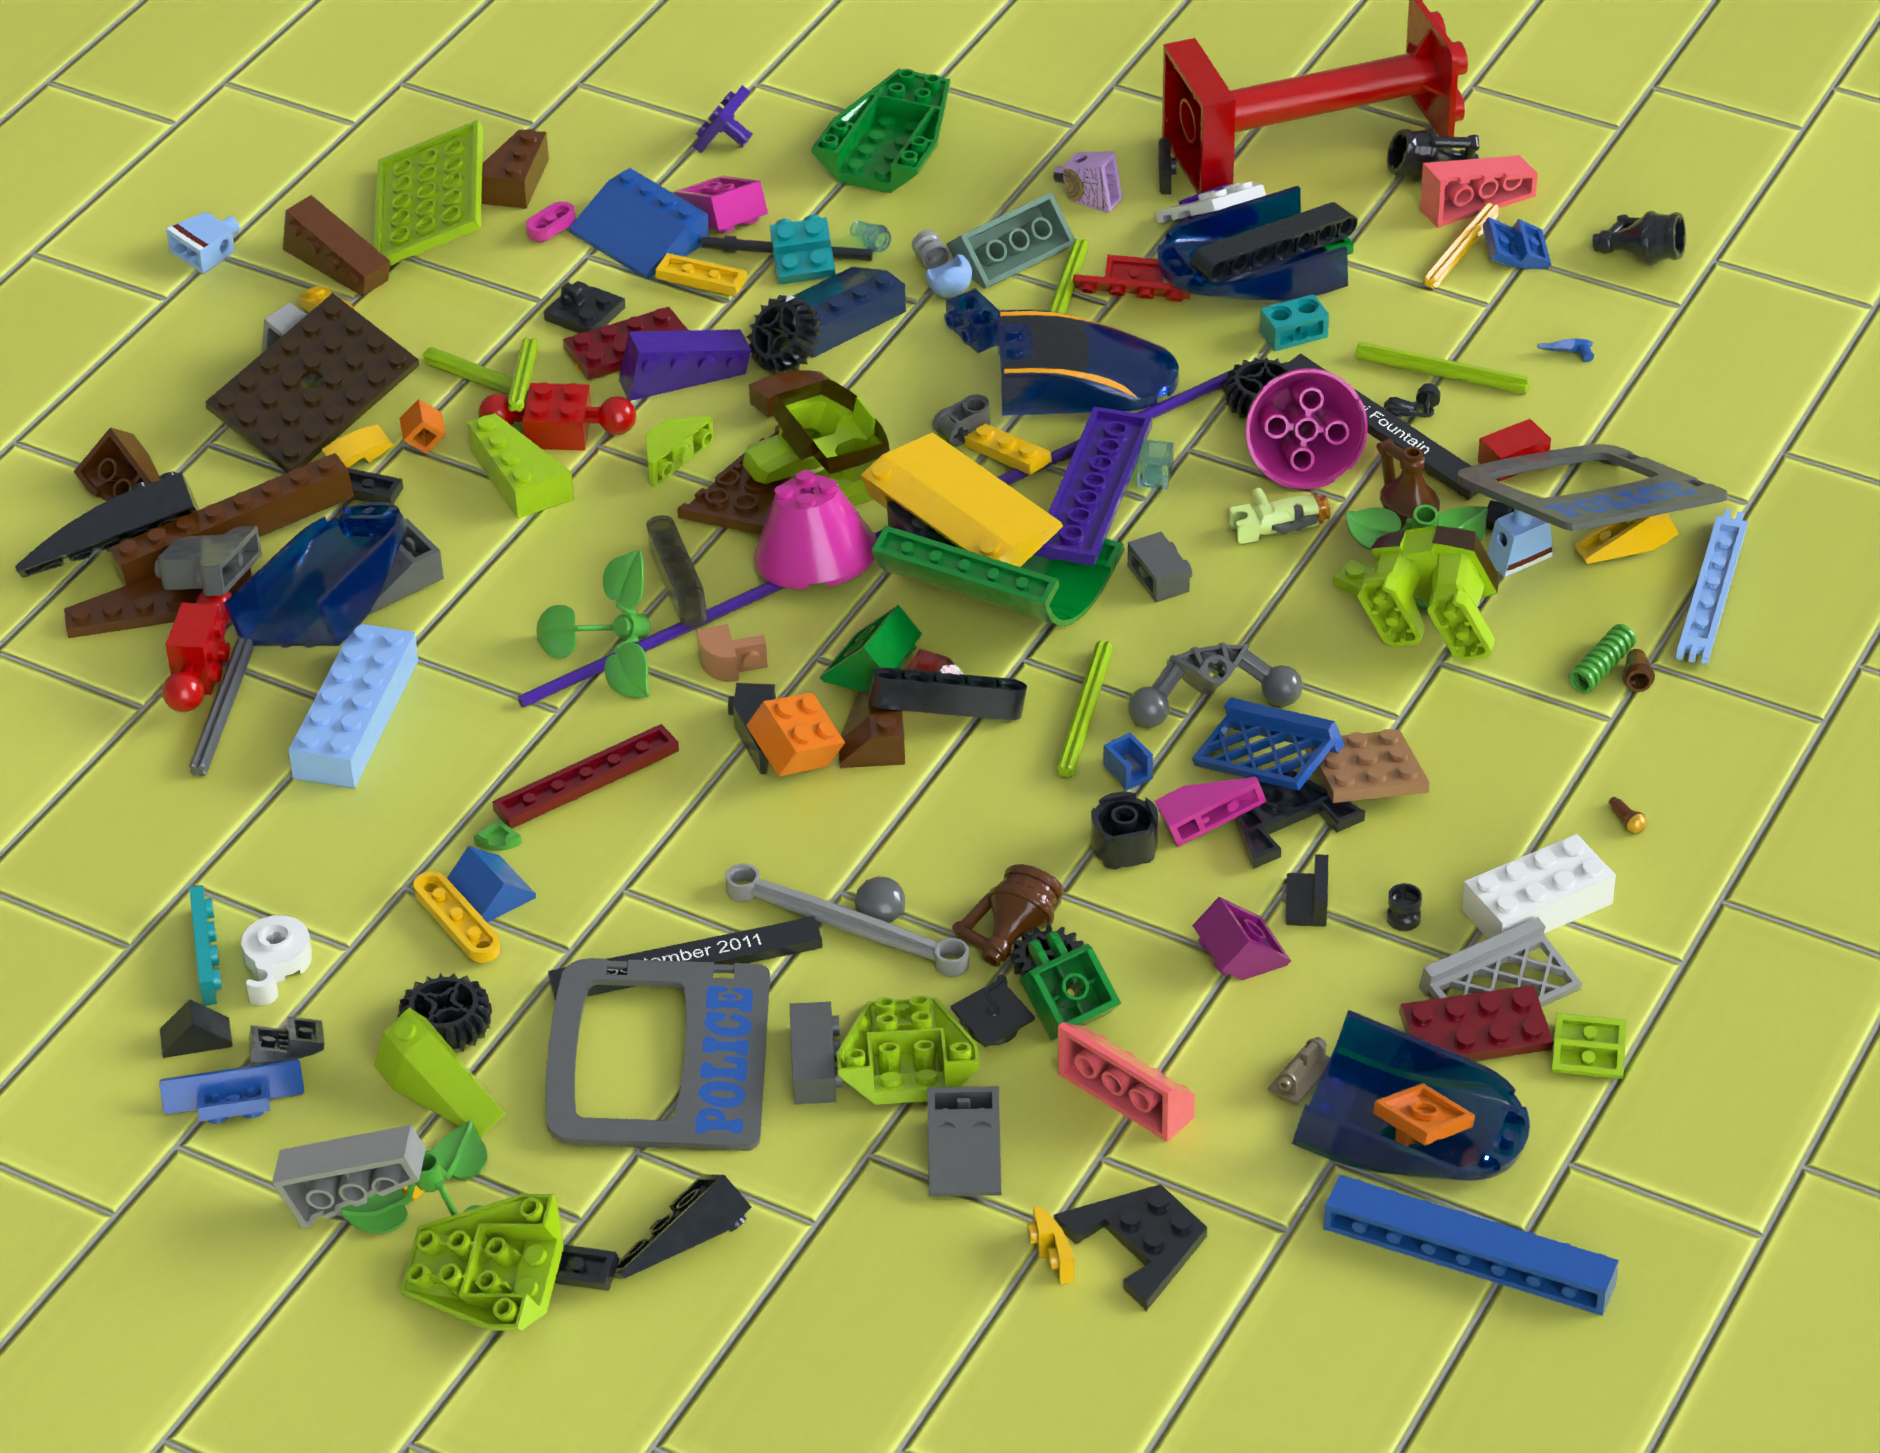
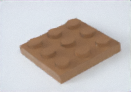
[1305,729,1429,803]

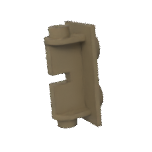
[1268,1037,1334,1105]

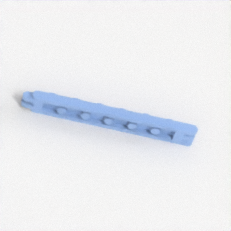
[1676,509,1748,666]

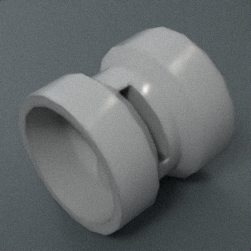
[912,230,949,269]

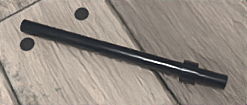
[701,235,873,261]

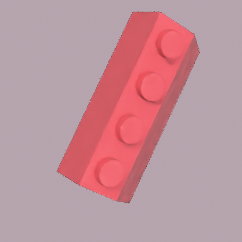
[1058,1022,1195,1142]

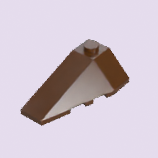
[73,427,159,501]
[839,691,905,768]

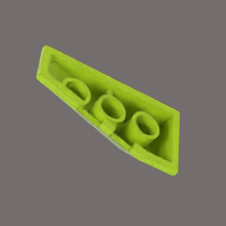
[374,1008,506,1138]

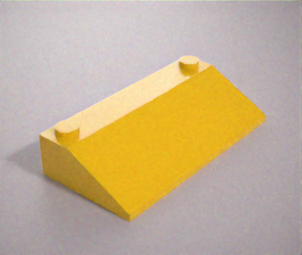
[861,432,1063,567]

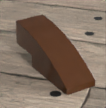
[749,370,831,418]

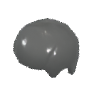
[855,876,905,923]

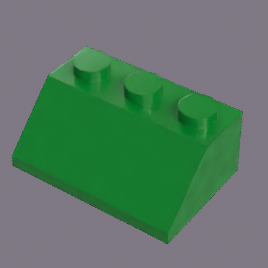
[820,605,922,692]

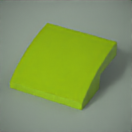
[1552,1013,1627,1079]

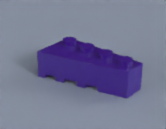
[619,329,751,401]

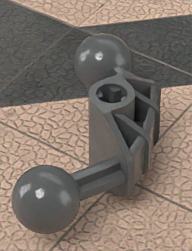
[1128,642,1303,728]

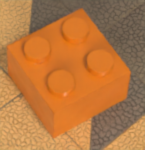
[746,692,845,776]

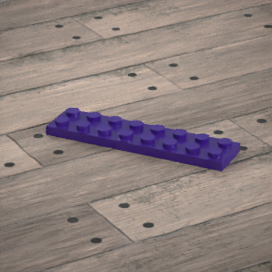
[1034,406,1153,566]

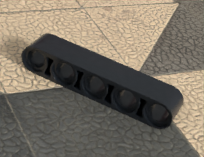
[867,667,1027,720]

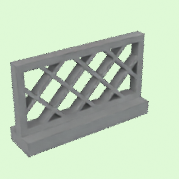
[1419,917,1582,1007]

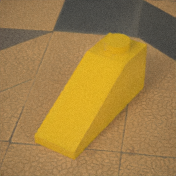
[1573,513,1679,564]

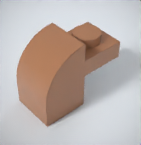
[696,624,768,681]

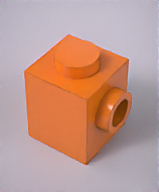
[399,399,446,454]

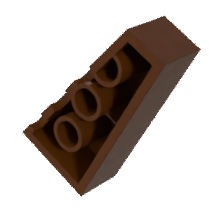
[283,195,390,296]

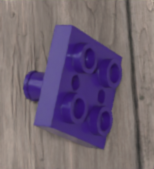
[693,85,753,153]

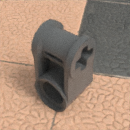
[932,394,991,446]

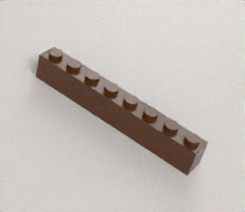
[109,453,354,586]

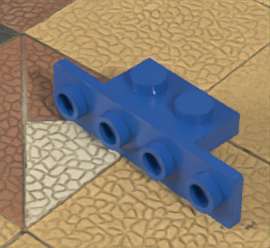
[159,1059,304,1123]

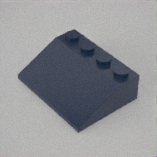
[760,266,906,358]

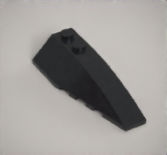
[15,471,200,578]

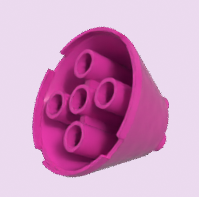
[1245,368,1368,489]
[754,470,877,590]

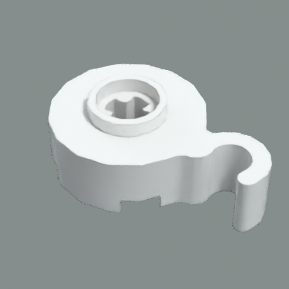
[241,915,313,1006]

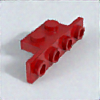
[1073,254,1191,302]

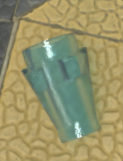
[850,220,891,252]

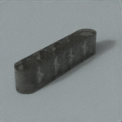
[646,515,707,627]

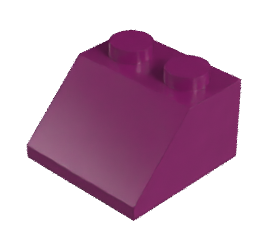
[1192,897,1291,980]

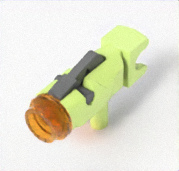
[1229,488,1330,544]

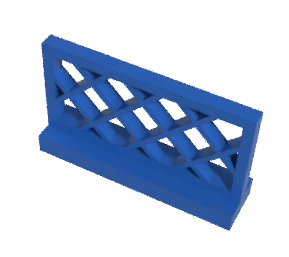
[1192,698,1344,790]

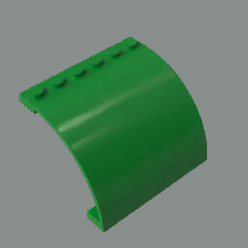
[872,525,1125,626]

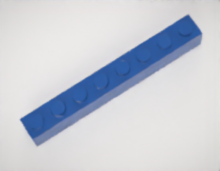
[1324,1175,1619,1316]

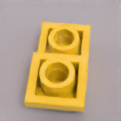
[322,424,394,468]
[1027,1206,1074,1284]

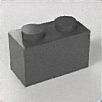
[1127,532,1192,603]

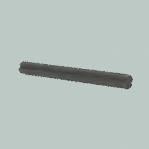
[189,638,254,776]

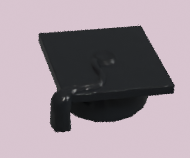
[951,975,1035,1048]

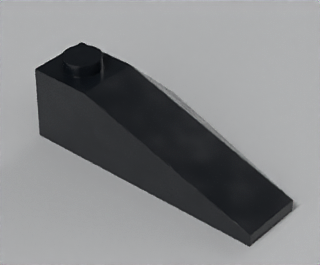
[613,1174,752,1279]

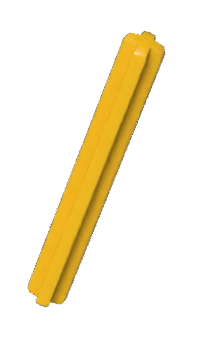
[1423,202,1499,289]

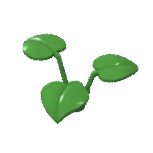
[1346,505,1488,610]
[536,551,650,698]
[341,1121,488,1234]

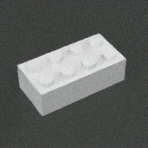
[1462,834,1616,939]

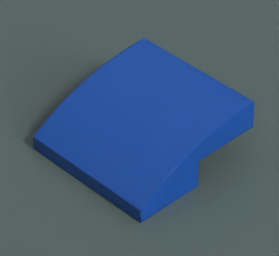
[1482,217,1551,269]

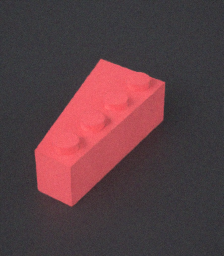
[1420,155,1538,228]

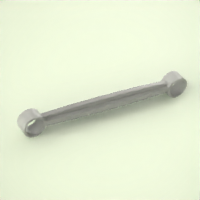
[726,864,969,977]

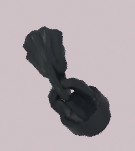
[1384,383,1441,418]

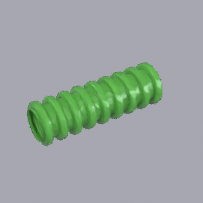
[1568,624,1636,693]

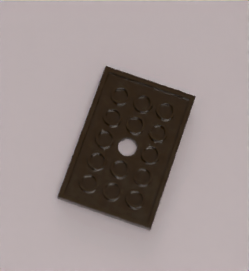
[205,293,419,473]

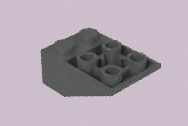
[331,519,444,617]
[928,1086,1001,1197]

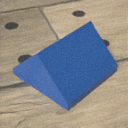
[447,846,536,922]

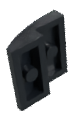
[249,1016,325,1063]

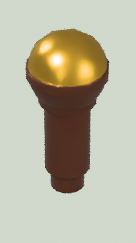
[1609,797,1647,834]

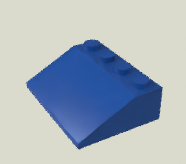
[569,168,709,280]

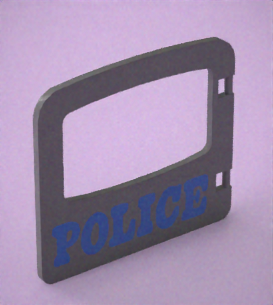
[1457,444,1727,531]
[546,958,770,1151]

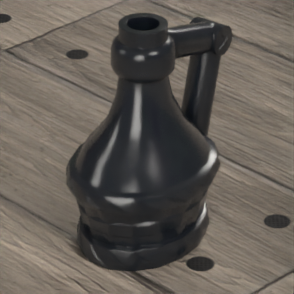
[1387,128,1480,182]
[1592,210,1686,266]

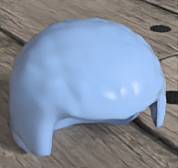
[925,254,972,298]

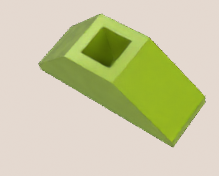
[645,416,714,487]

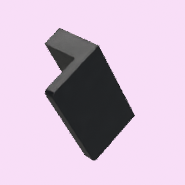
[1286,854,1329,927]

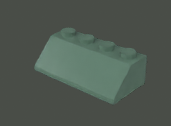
[947,192,1075,289]

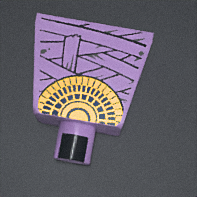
[1054,151,1123,213]

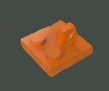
[1373,1083,1475,1147]

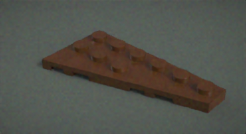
[677,424,796,535]
[64,568,257,638]

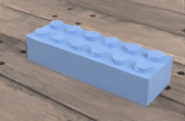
[288,623,419,789]

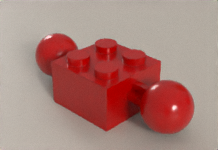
[478,382,636,450]
[162,592,236,712]

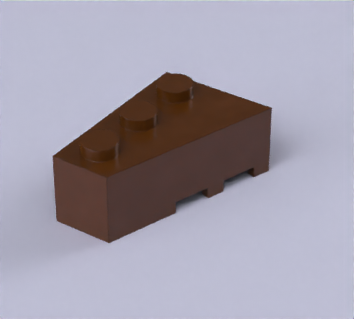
[481,129,549,209]

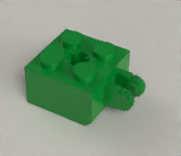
[1020,931,1121,1041]

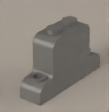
[155,525,262,596]

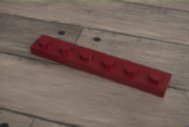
[492,724,679,829]

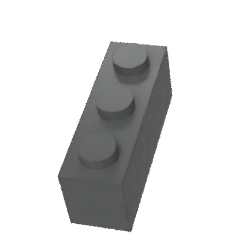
[789,1001,843,1104]

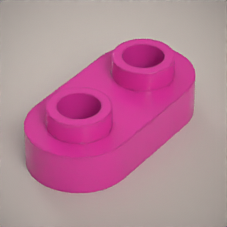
[526,202,576,242]

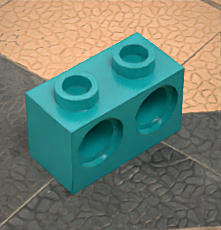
[1259,294,1329,352]

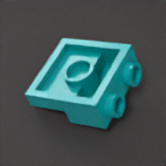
[770,215,836,284]

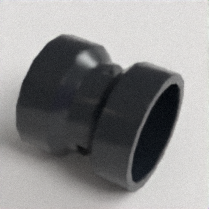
[1387,883,1422,931]

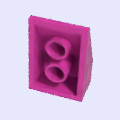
[673,176,768,233]

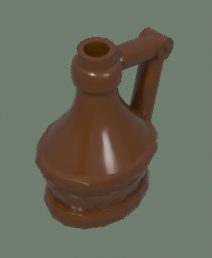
[1376,438,1440,530]
[952,864,1064,967]

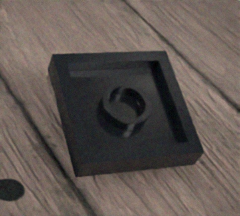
[544,281,626,333]

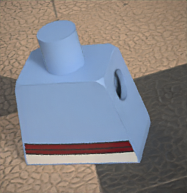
[166,213,240,274]
[1487,508,1553,577]

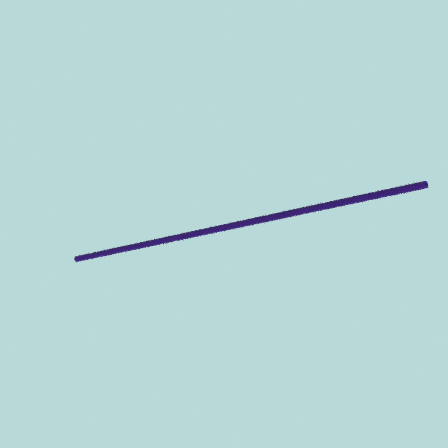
[517,369,1233,708]

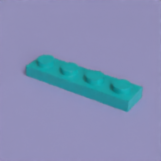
[189,885,222,1006]

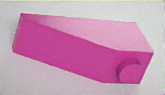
[1154,777,1267,847]

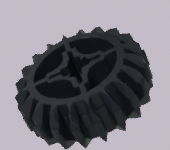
[747,295,822,374]
[1224,357,1288,418]
[398,972,492,1052]

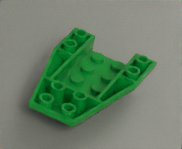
[812,69,950,193]

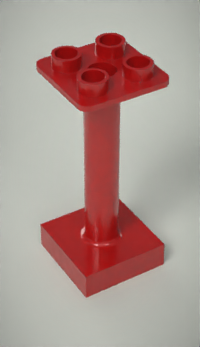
[1162,0,1468,194]

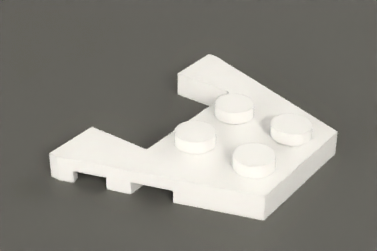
[1154,181,1266,223]

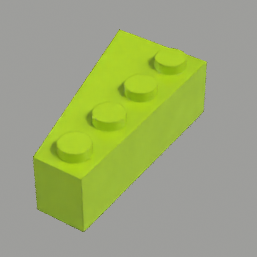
[467,413,574,519]

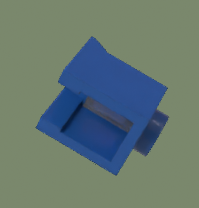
[1103,732,1153,791]

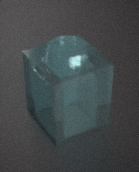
[1137,439,1174,489]

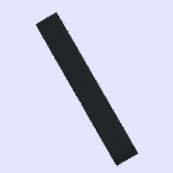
[1190,202,1358,284]

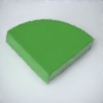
[474,819,522,851]

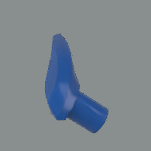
[1537,338,1594,362]

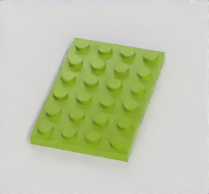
[373,120,483,266]

